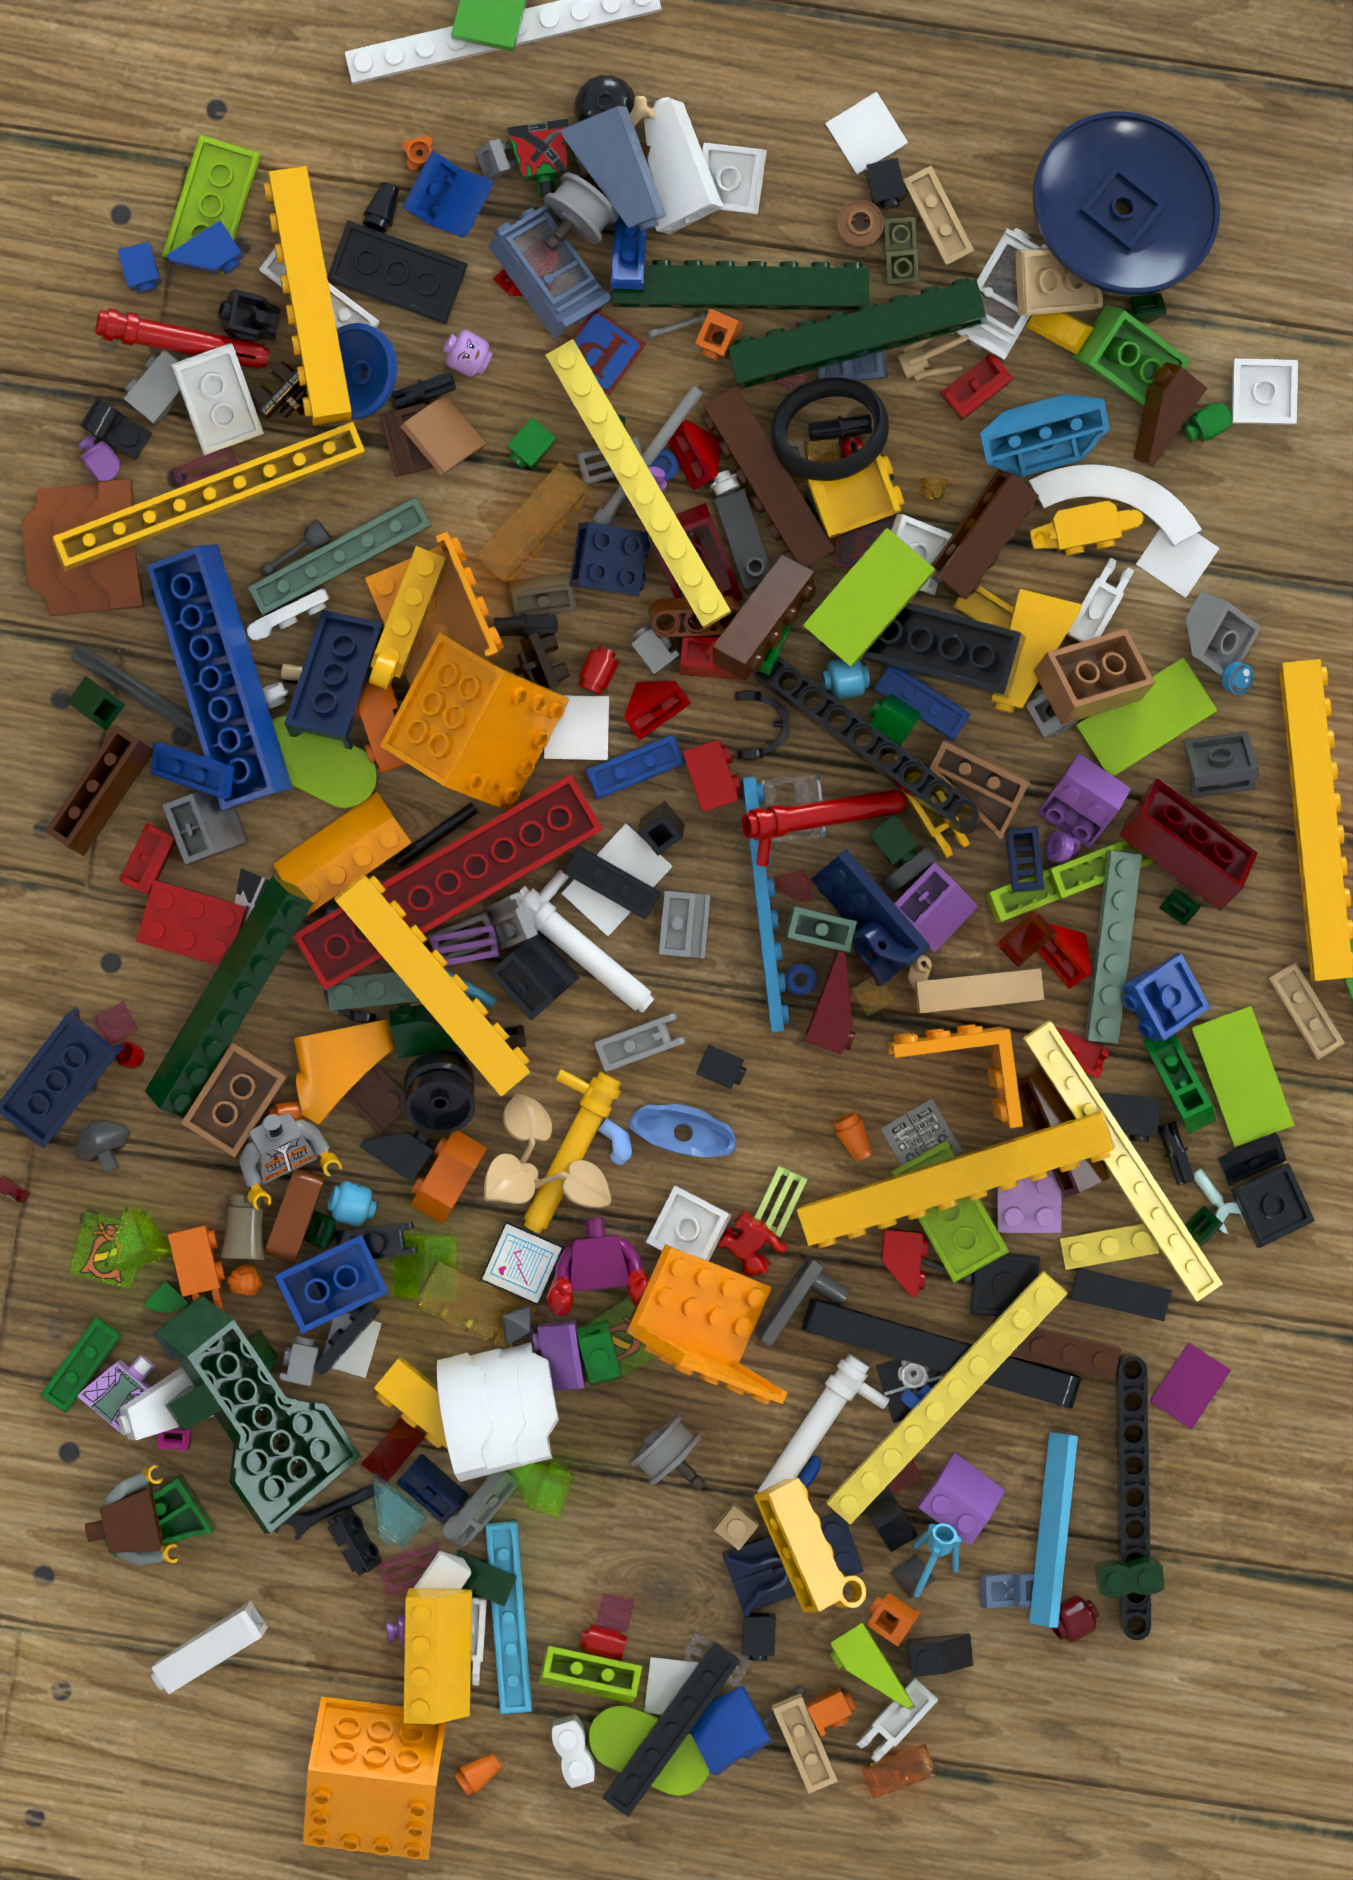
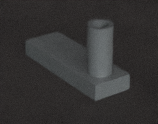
[714,489,771,590]
[756,1255,849,1346]

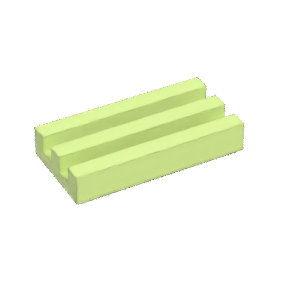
[754,1165,808,1237]

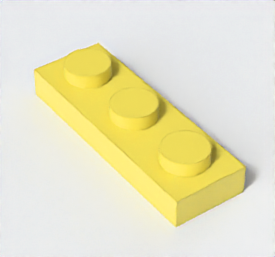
[1059,1223,1160,1270]

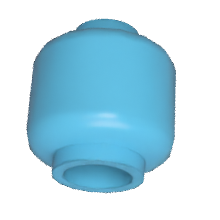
[821,658,870,700]
[327,1181,377,1227]

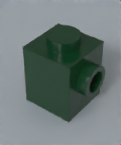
[67,676,125,731]
[868,815,918,866]

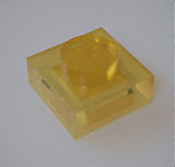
[804,438,840,462]
[851,976,895,1016]

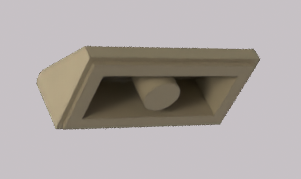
[509,573,577,617]

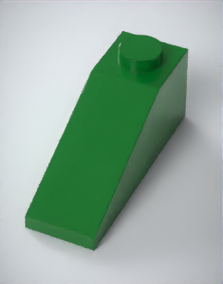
[1143,1034,1216,1134]

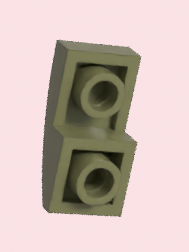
[883,216,919,284]

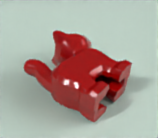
[718,1210,787,1277]

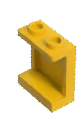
[806,453,904,539]

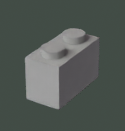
[123,350,182,427]

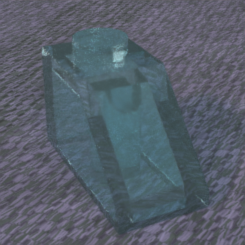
[372,1474,427,1549]

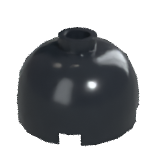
[574,75,635,122]

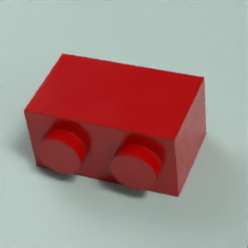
[682,739,743,813]

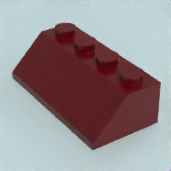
[1119,778,1258,911]

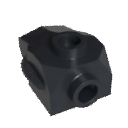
[218,289,281,342]

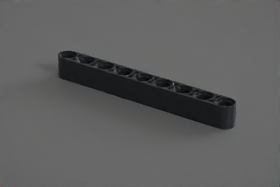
[752,656,980,834]
[801,1298,1082,1409]
[1116,1353,1151,1640]

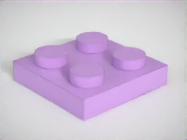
[997,1170,1062,1233]

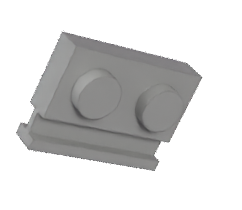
[659,891,710,958]
[485,892,538,950]

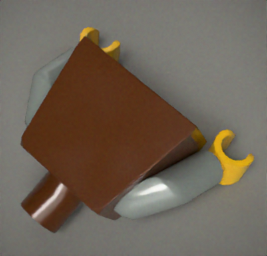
[85,1465,178,1566]

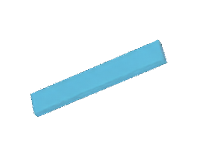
[1029,1432,1078,1628]
[485,1520,532,1714]

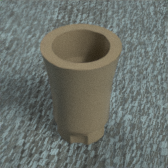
[221,1195,265,1260]

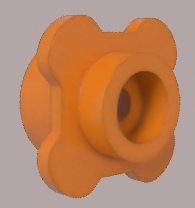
[402,135,433,171]

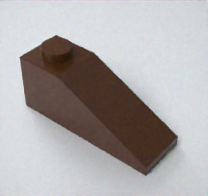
[1134,362,1207,467]

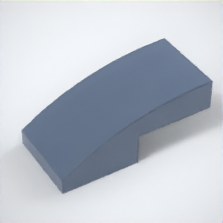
[818,351,888,381]
[980,1572,1034,1609]

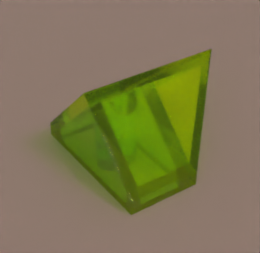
[104,1206,173,1271]

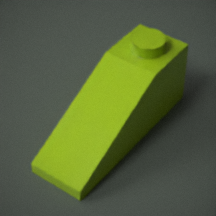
[830,1623,916,1710]

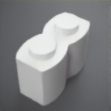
[552,1714,595,1788]

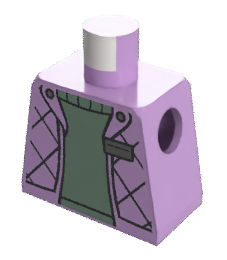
[77,1355,155,1435]

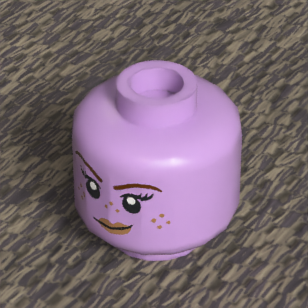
[443,330,492,377]

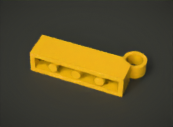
[369,546,448,690]
[754,1478,866,1613]

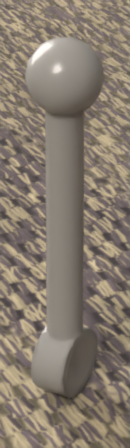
[647,311,708,339]

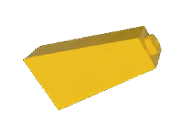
[989,589,1082,714]

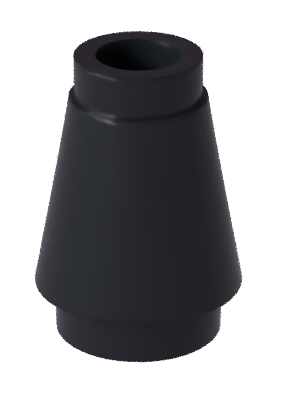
[363,182,399,233]

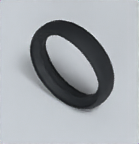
[771,377,889,481]

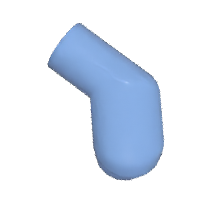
[598,1118,632,1165]

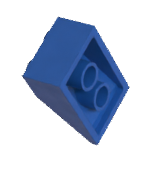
[275,1235,389,1334]

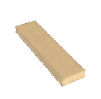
[915,968,1044,1013]

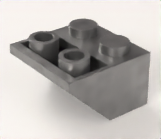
[162,791,249,865]

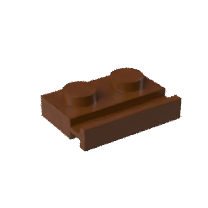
[380,403,434,477]
[344,1064,405,1134]

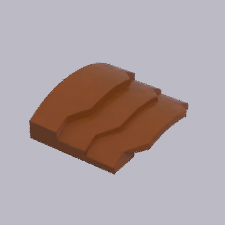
[22,479,145,616]

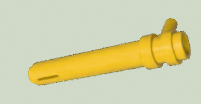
[524,1069,622,1234]

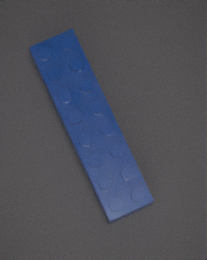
[146,544,293,810]

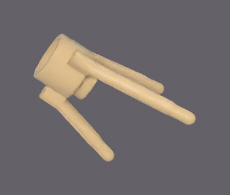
[897,334,969,381]

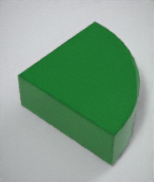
[144,1280,190,1313]

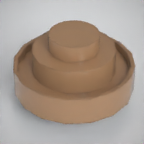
[837,200,884,248]

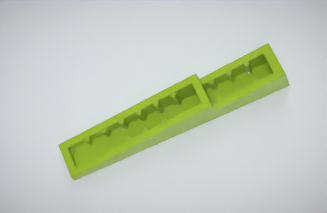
[985,840,1153,923]

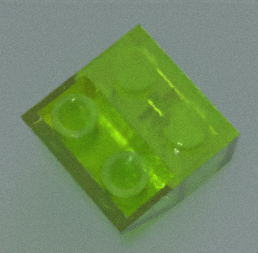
[394,1233,458,1300]
[510,1462,573,1518]

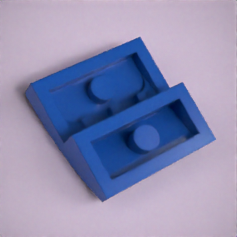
[690,1687,771,1775]

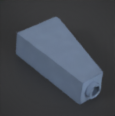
[560,106,666,232]

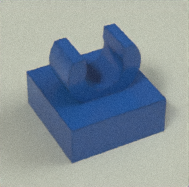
[899,1383,932,1410]

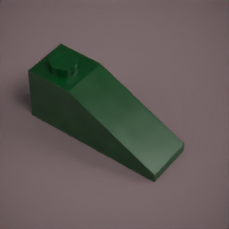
[390,1004,491,1059]

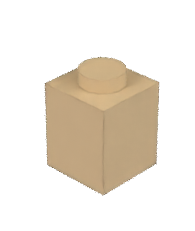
[714,1501,759,1550]

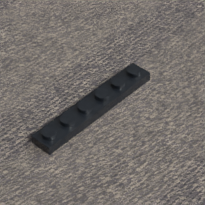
[602,1641,740,1817]

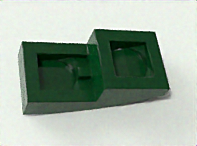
[456,1549,517,1606]

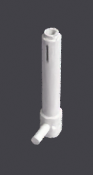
[518,869,654,1013]
[757,1353,890,1493]

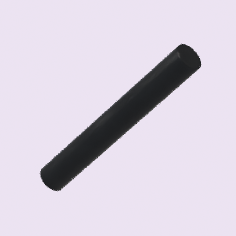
[394,802,478,868]

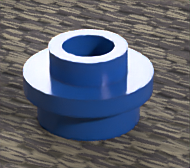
[785,964,817,995]

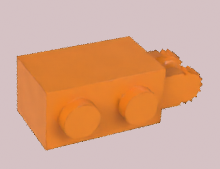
[168,1224,226,1312]

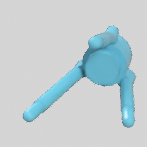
[913,1523,962,1598]

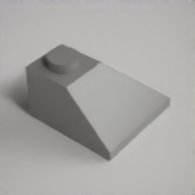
[1186,591,1262,677]

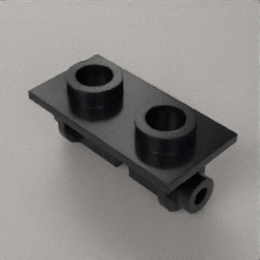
[327,1507,382,1576]

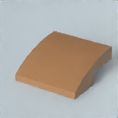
[400,395,487,476]

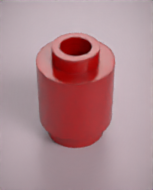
[578,646,619,695]
[578,1624,627,1661]

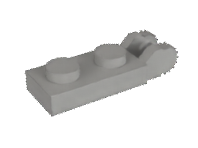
[442,1470,521,1547]

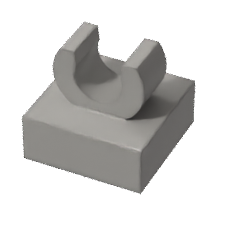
[475,139,517,180]

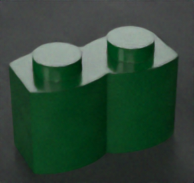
[1095,1557,1165,1597]

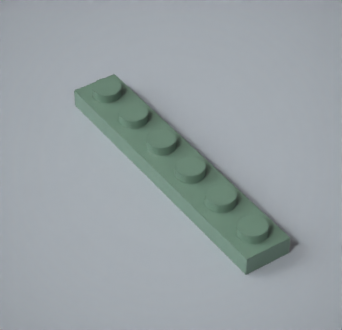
[248,497,432,616]
[1084,850,1142,1044]

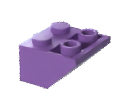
[1037,753,1131,849]
[894,862,978,952]

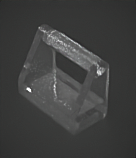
[762,774,826,843]

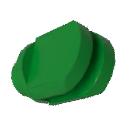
[1182,403,1232,443]

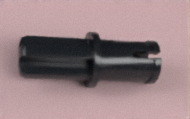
[391,373,456,410]
[808,413,872,441]
[494,613,558,639]
[1158,1121,1194,1185]

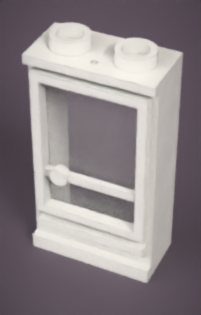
[950,228,1048,364]

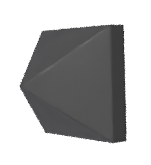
[502,1305,533,1345]
[891,1554,936,1599]

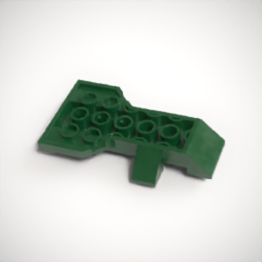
[153,1296,361,1534]

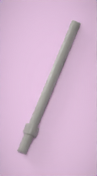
[593,385,703,526]

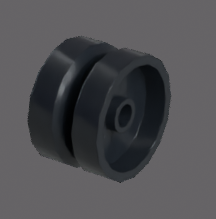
[404,1052,475,1134]

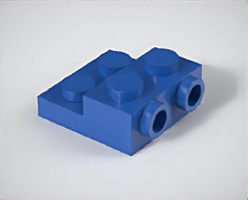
[1122,953,1211,1041]

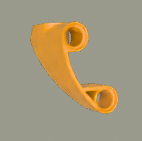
[293,1019,395,1125]

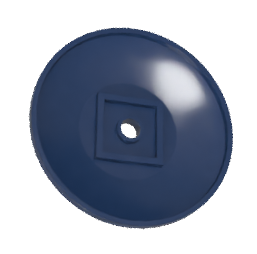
[1033,111,1220,295]

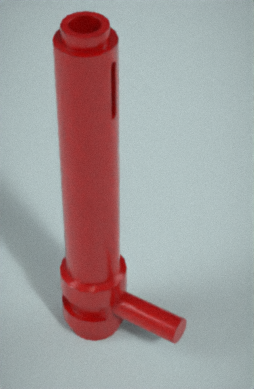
[95,308,269,369]
[741,789,907,867]

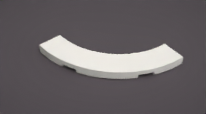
[1028,464,1202,546]

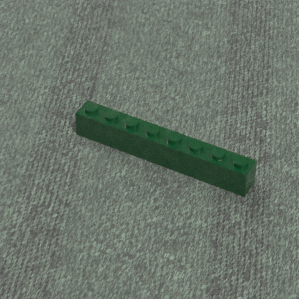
[613,260,869,311]
[728,278,988,389]
[145,876,313,1118]

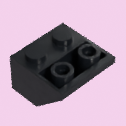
[489,931,580,1021]

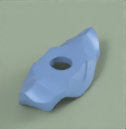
[629,1104,736,1157]

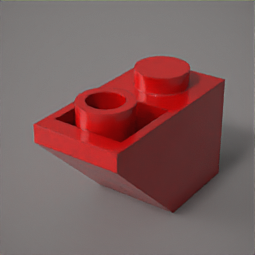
[881,1228,928,1297]

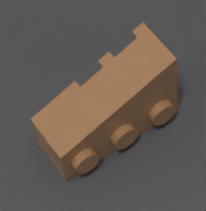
[929,737,1030,839]

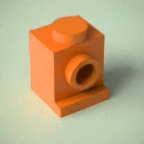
[695,309,744,362]
[867,1592,922,1647]
[806,1686,858,1737]

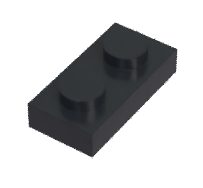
[1218,1132,1287,1186]

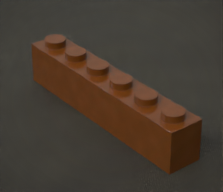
[701,386,835,568]

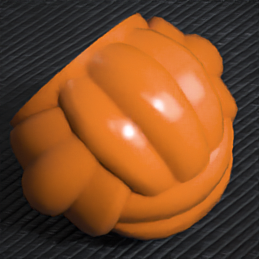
[227,1264,263,1295]

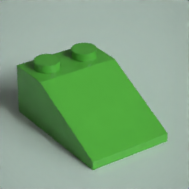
[1072,304,1191,407]

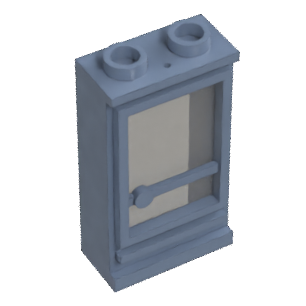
[488,205,613,340]

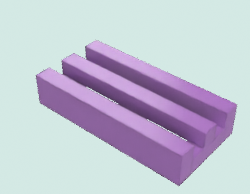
[430,925,499,966]

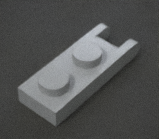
[594,1013,686,1072]

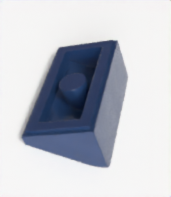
[396,1454,468,1525]

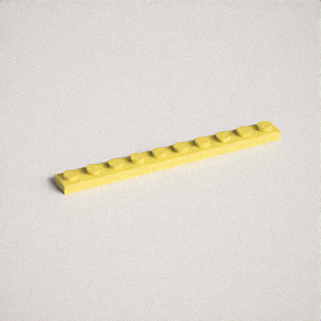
[546,339,732,629]
[1022,1020,1223,1302]
[827,1270,1067,1525]

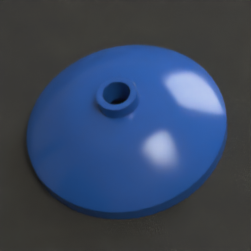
[337,323,397,420]

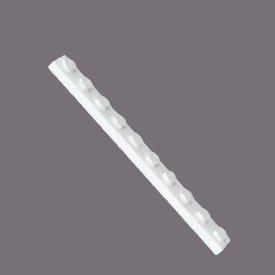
[345,0,662,85]

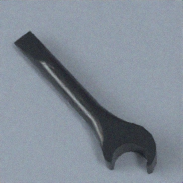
[275,1481,384,1540]

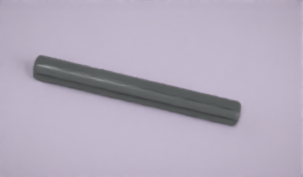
[72,644,200,741]

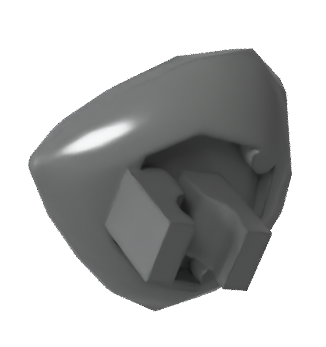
[74,1120,130,1173]

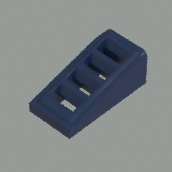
[1005,826,1044,893]

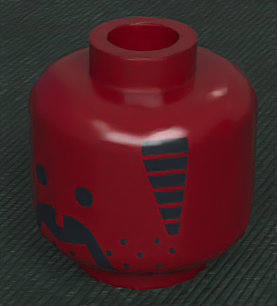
[1051,1595,1098,1643]

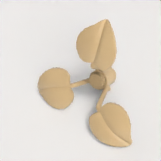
[484,1094,611,1208]

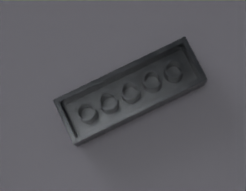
[820,583,1026,698]

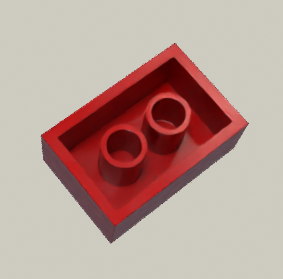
[136,880,250,966]

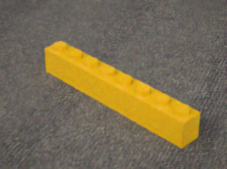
[263,166,352,426]
[334,873,530,1097]

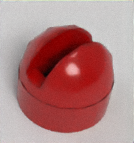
[841,438,865,458]
[116,1042,145,1069]

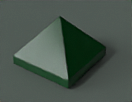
[1129,293,1167,324]
[1159,888,1201,926]
[1185,1206,1223,1247]
[305,1210,337,1250]

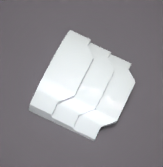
[437,1342,559,1482]

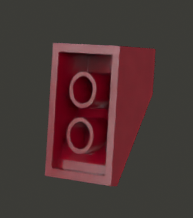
[650,503,743,620]
[803,951,856,1055]

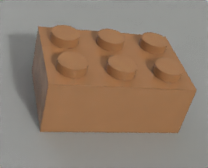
[1034,628,1155,725]
[181,1042,290,1158]

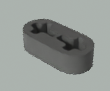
[883,844,940,893]

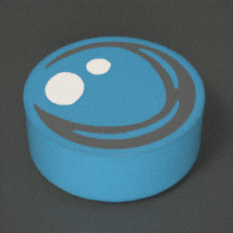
[1222,661,1254,695]

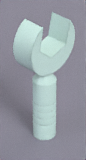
[1193,1168,1246,1234]

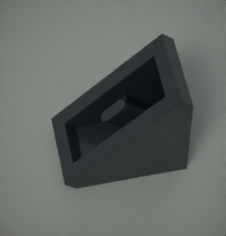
[865,1485,918,1552]

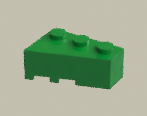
[103,1474,216,1557]

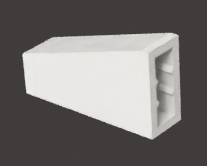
[644,97,723,234]
[118,1367,214,1440]
[151,1600,268,1695]

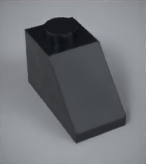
[1098,1092,1161,1142]
[359,1130,435,1182]
[907,1633,973,1677]

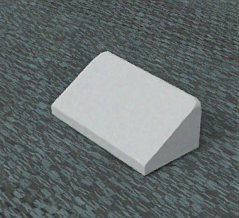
[405,1551,472,1601]

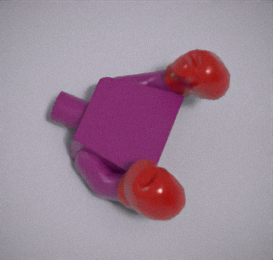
[547,1217,650,1316]

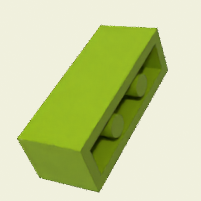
[539,1646,642,1704]

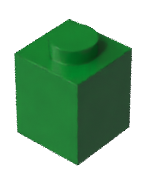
[507,417,557,470]
[868,693,921,746]

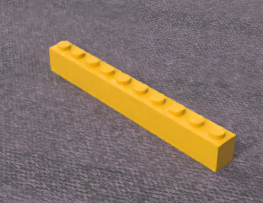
[52,422,365,572]
[1278,659,1353,982]
[797,1110,1115,1248]

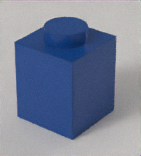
[118,242,162,294]

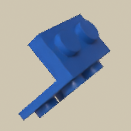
[402,152,493,238]

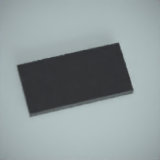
[327,220,468,325]

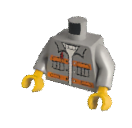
[239,1113,342,1210]

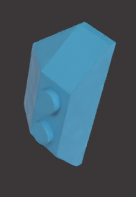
[980,394,1110,477]

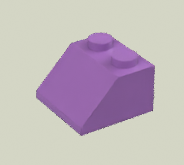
[532,1319,586,1390]
[917,1452,1005,1545]

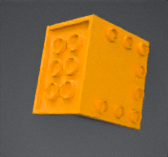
[365,532,504,687]
[380,633,570,811]
[887,1024,1023,1128]
[627,1244,788,1405]
[303,1696,446,1860]

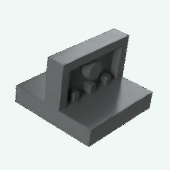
[1184,731,1259,798]

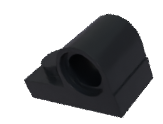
[80,398,152,461]

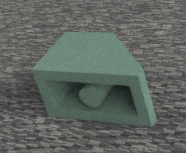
[785,904,857,953]

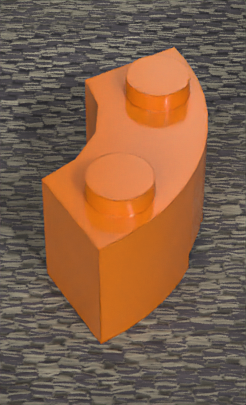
[355,682,407,773]
[410,1130,487,1225]

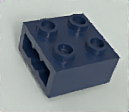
[569,522,650,597]

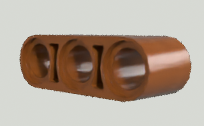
[648,596,740,637]
[264,1168,326,1264]

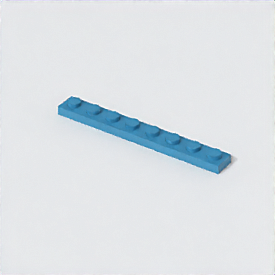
[742,777,790,1032]

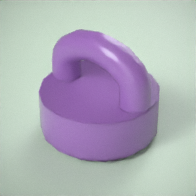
[1046,830,1080,864]

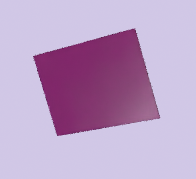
[1150,1343,1231,1429]

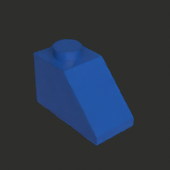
[167,220,244,274]

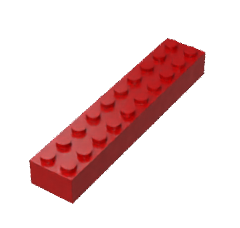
[293,774,603,991]

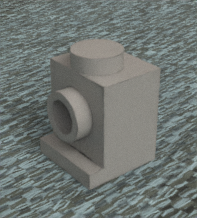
[631,624,680,676]
[1026,688,1079,738]
[279,1335,321,1386]

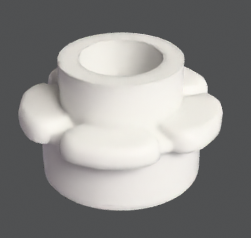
[710,470,740,497]
[262,682,289,708]
[898,1360,929,1389]

